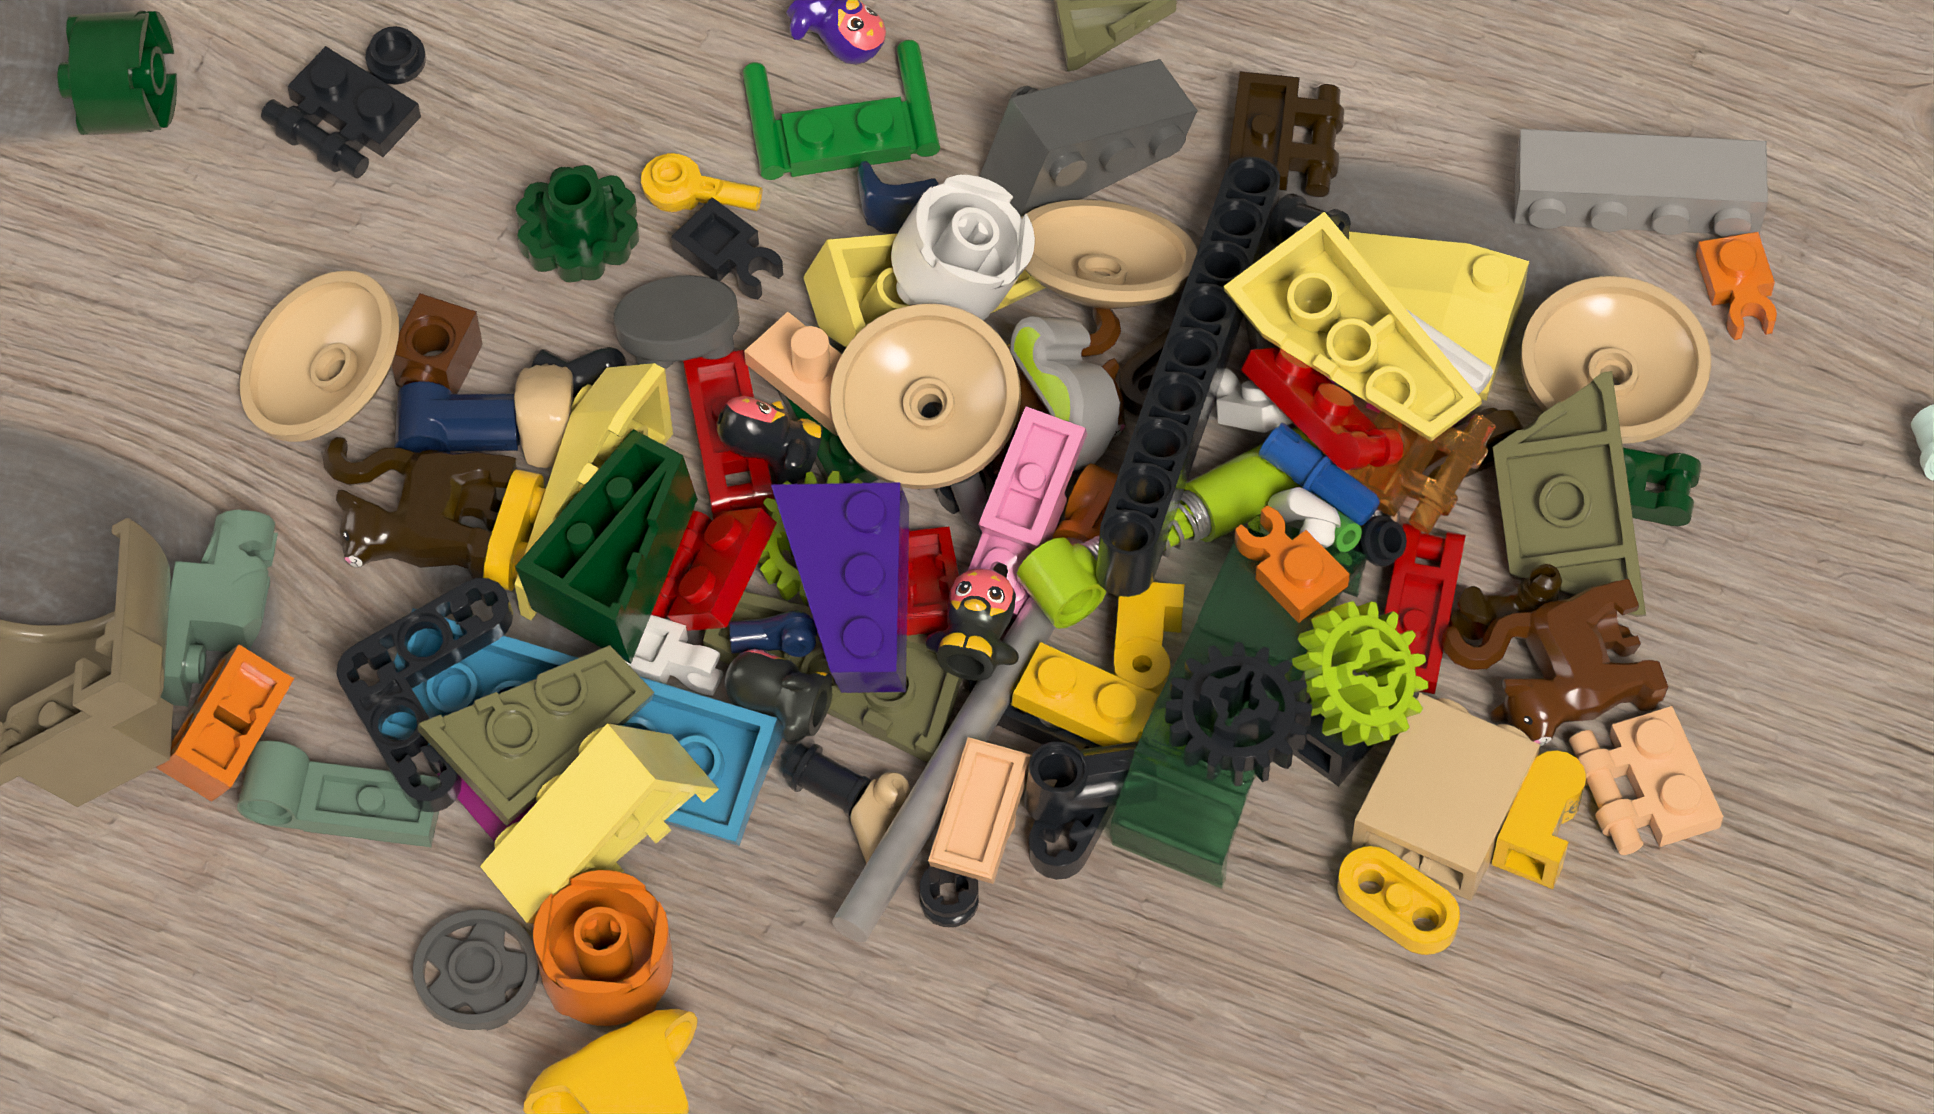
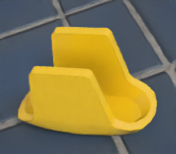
[523,1009,698,1114]

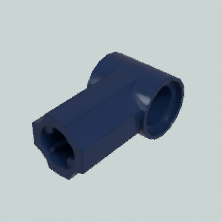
[394,382,520,453]

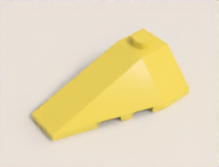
[1224,212,1482,441]
[1349,232,1529,401]
[803,234,1046,347]
[515,363,673,620]

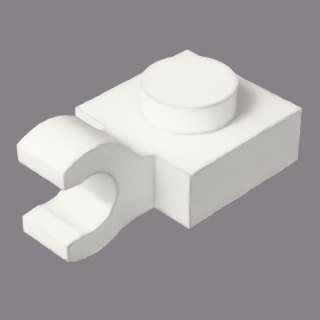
[1209,369,1294,433]
[625,615,723,695]

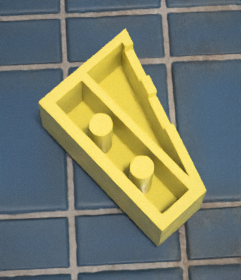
[480,723,719,924]

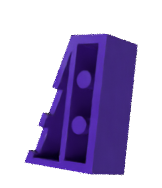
[771,482,909,693]

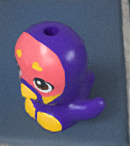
[786,0,886,65]

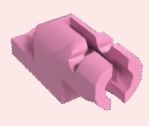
[968,407,1087,620]

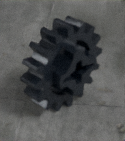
[1165,642,1312,786]

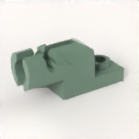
[161,510,278,707]

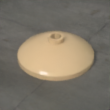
[1022,200,1197,309]
[240,271,399,442]
[1521,276,1711,444]
[830,304,1021,489]

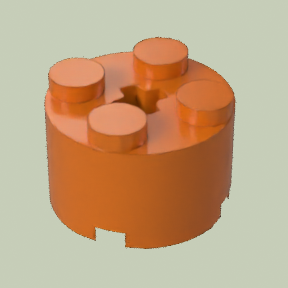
[533,870,673,1026]

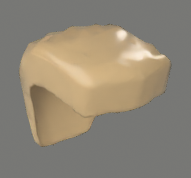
[514,364,573,468]

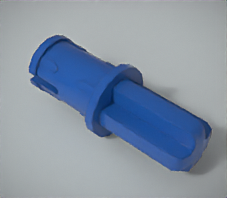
[1259,423,1380,525]

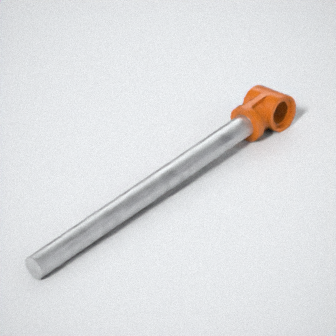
[832,463,1118,943]

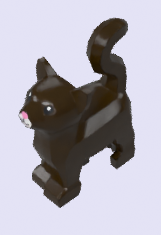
[323,437,517,579]

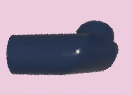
[729,610,818,657]

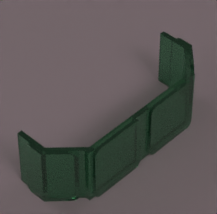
[1110,514,1367,889]

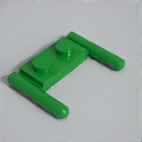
[743,40,940,180]

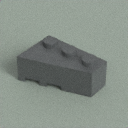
[979,59,1198,218]

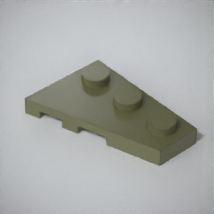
[418,646,654,826]

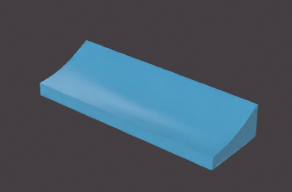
[381,608,783,846]

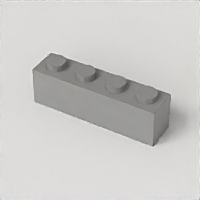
[1514,129,1768,237]

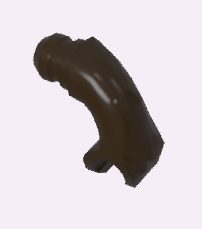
[1450,564,1563,645]

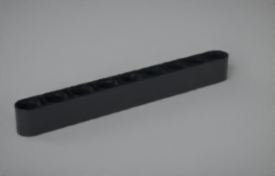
[1096,157,1280,597]

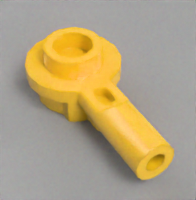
[641,153,763,212]

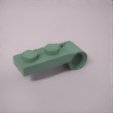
[237,741,441,848]

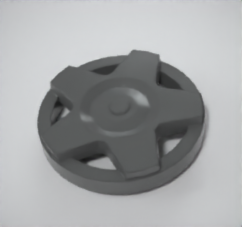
[413,909,539,1031]

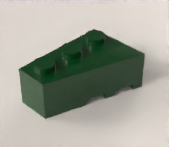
[515,429,698,664]

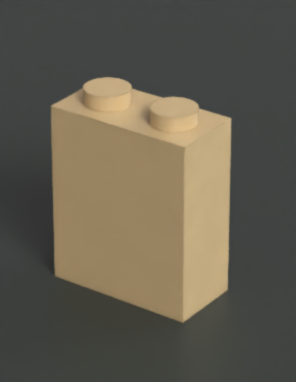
[1351,693,1540,901]

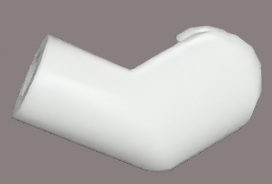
[1268,487,1341,548]

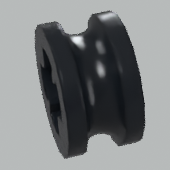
[920,866,979,927]

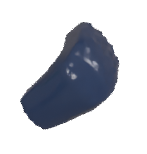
[857,161,939,234]

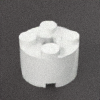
[891,175,1035,321]

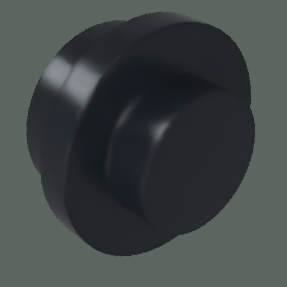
[365,26,426,85]

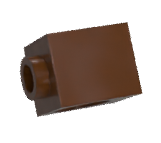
[392,293,483,394]

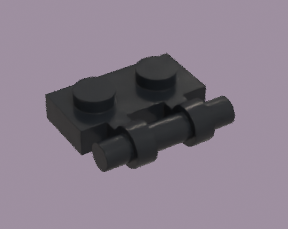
[261,46,421,179]

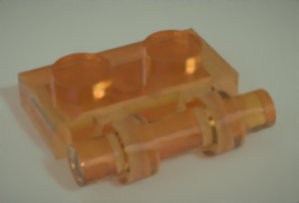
[1344,411,1496,534]

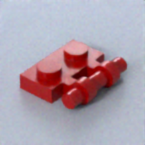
[651,508,777,631]

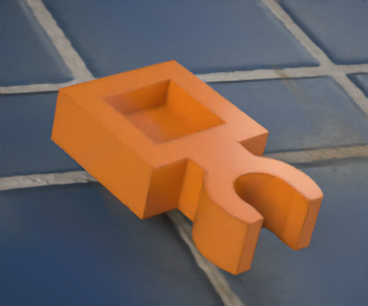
[1696,232,1777,340]
[1234,506,1350,623]

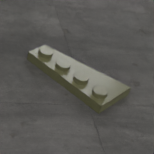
[703,591,962,763]

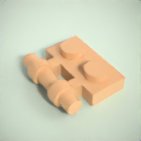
[1569,706,1724,855]

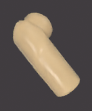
[850,772,911,864]

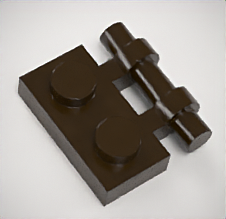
[1228,71,1345,197]

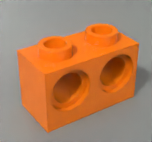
[156,644,294,802]

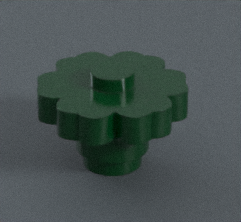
[515,165,640,283]

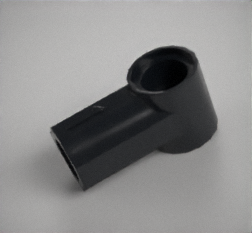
[1024,740,1159,825]

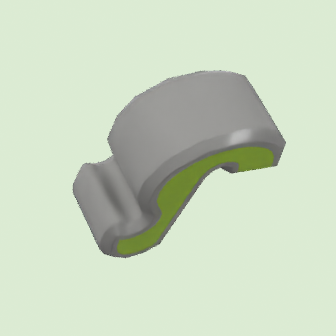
[1010,316,1120,471]

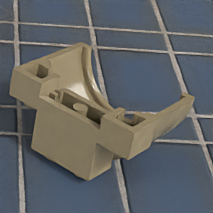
[0,518,173,807]

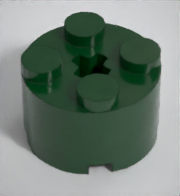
[57,10,177,135]

